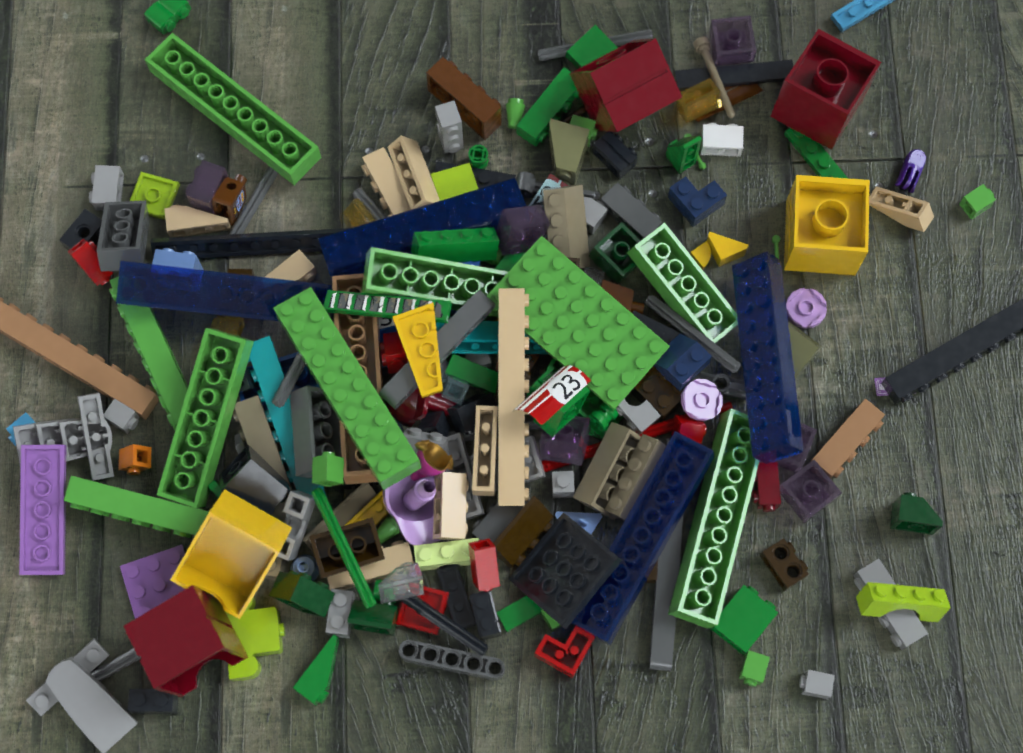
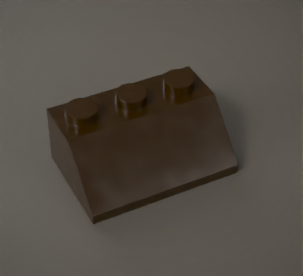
[493,495,553,569]
[309,517,385,579]

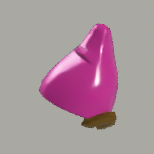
[411,440,453,481]

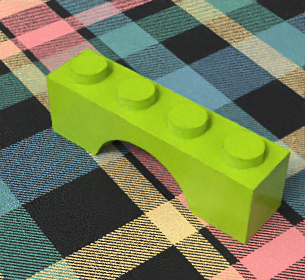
[856,582,951,622]

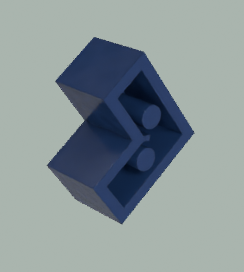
[668,176,727,227]

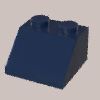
[653,334,712,392]

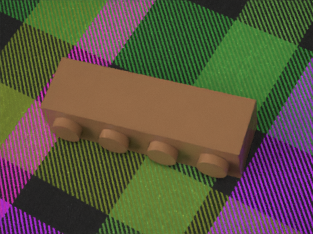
[809,398,885,481]

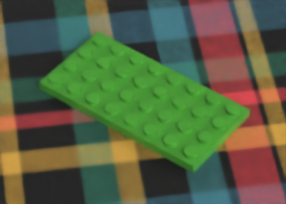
[487,236,670,410]

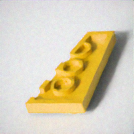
[392,303,443,398]

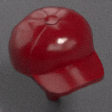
[385,373,460,428]

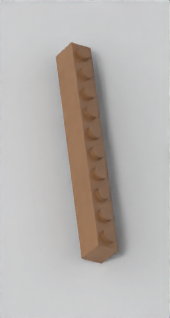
[0,297,159,420]

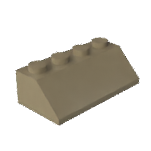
[542,184,590,269]
[573,422,641,521]

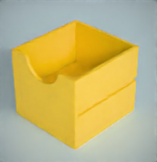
[784,175,870,275]
[170,489,292,619]

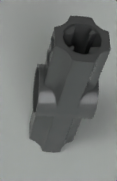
[689,372,753,401]

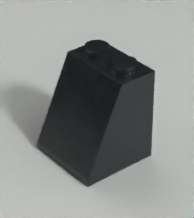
[219,445,290,515]

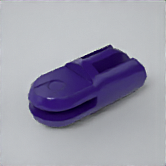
[895,149,926,193]

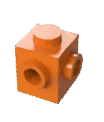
[119,444,152,475]

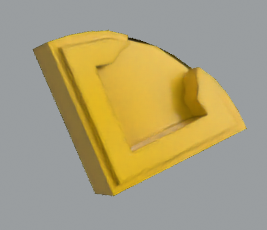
[690,241,711,270]

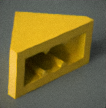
[707,231,748,267]

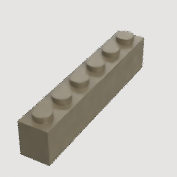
[233,395,293,523]

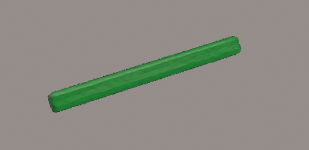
[311,487,376,609]

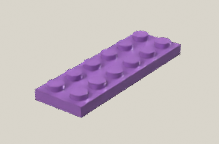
[19,445,66,575]

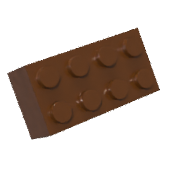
[426,57,501,140]

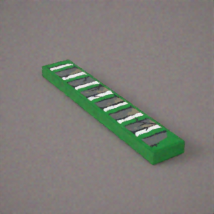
[323,290,452,324]

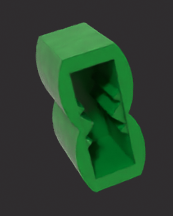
[144,0,191,35]

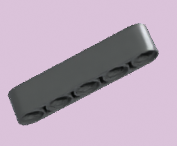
[399,640,505,681]

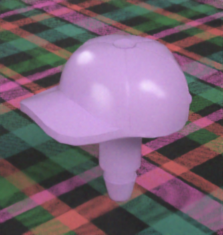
[383,475,440,545]

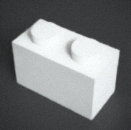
[701,123,743,157]

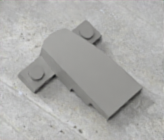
[12,392,114,481]
[446,432,546,520]
[26,638,137,753]

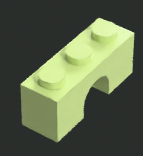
[414,538,479,572]

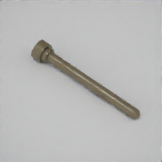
[693,37,735,118]

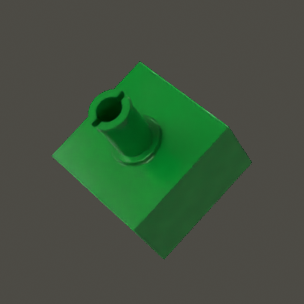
[531,379,590,437]

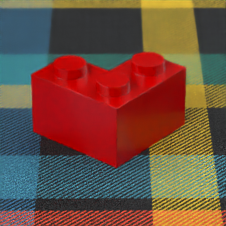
[534,626,595,679]

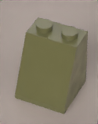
[549,119,590,186]
[755,322,823,388]

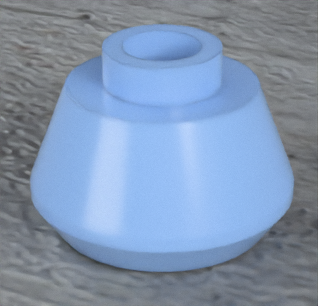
[290,555,319,581]

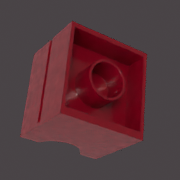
[770,29,881,150]
[569,38,682,132]
[123,585,248,697]

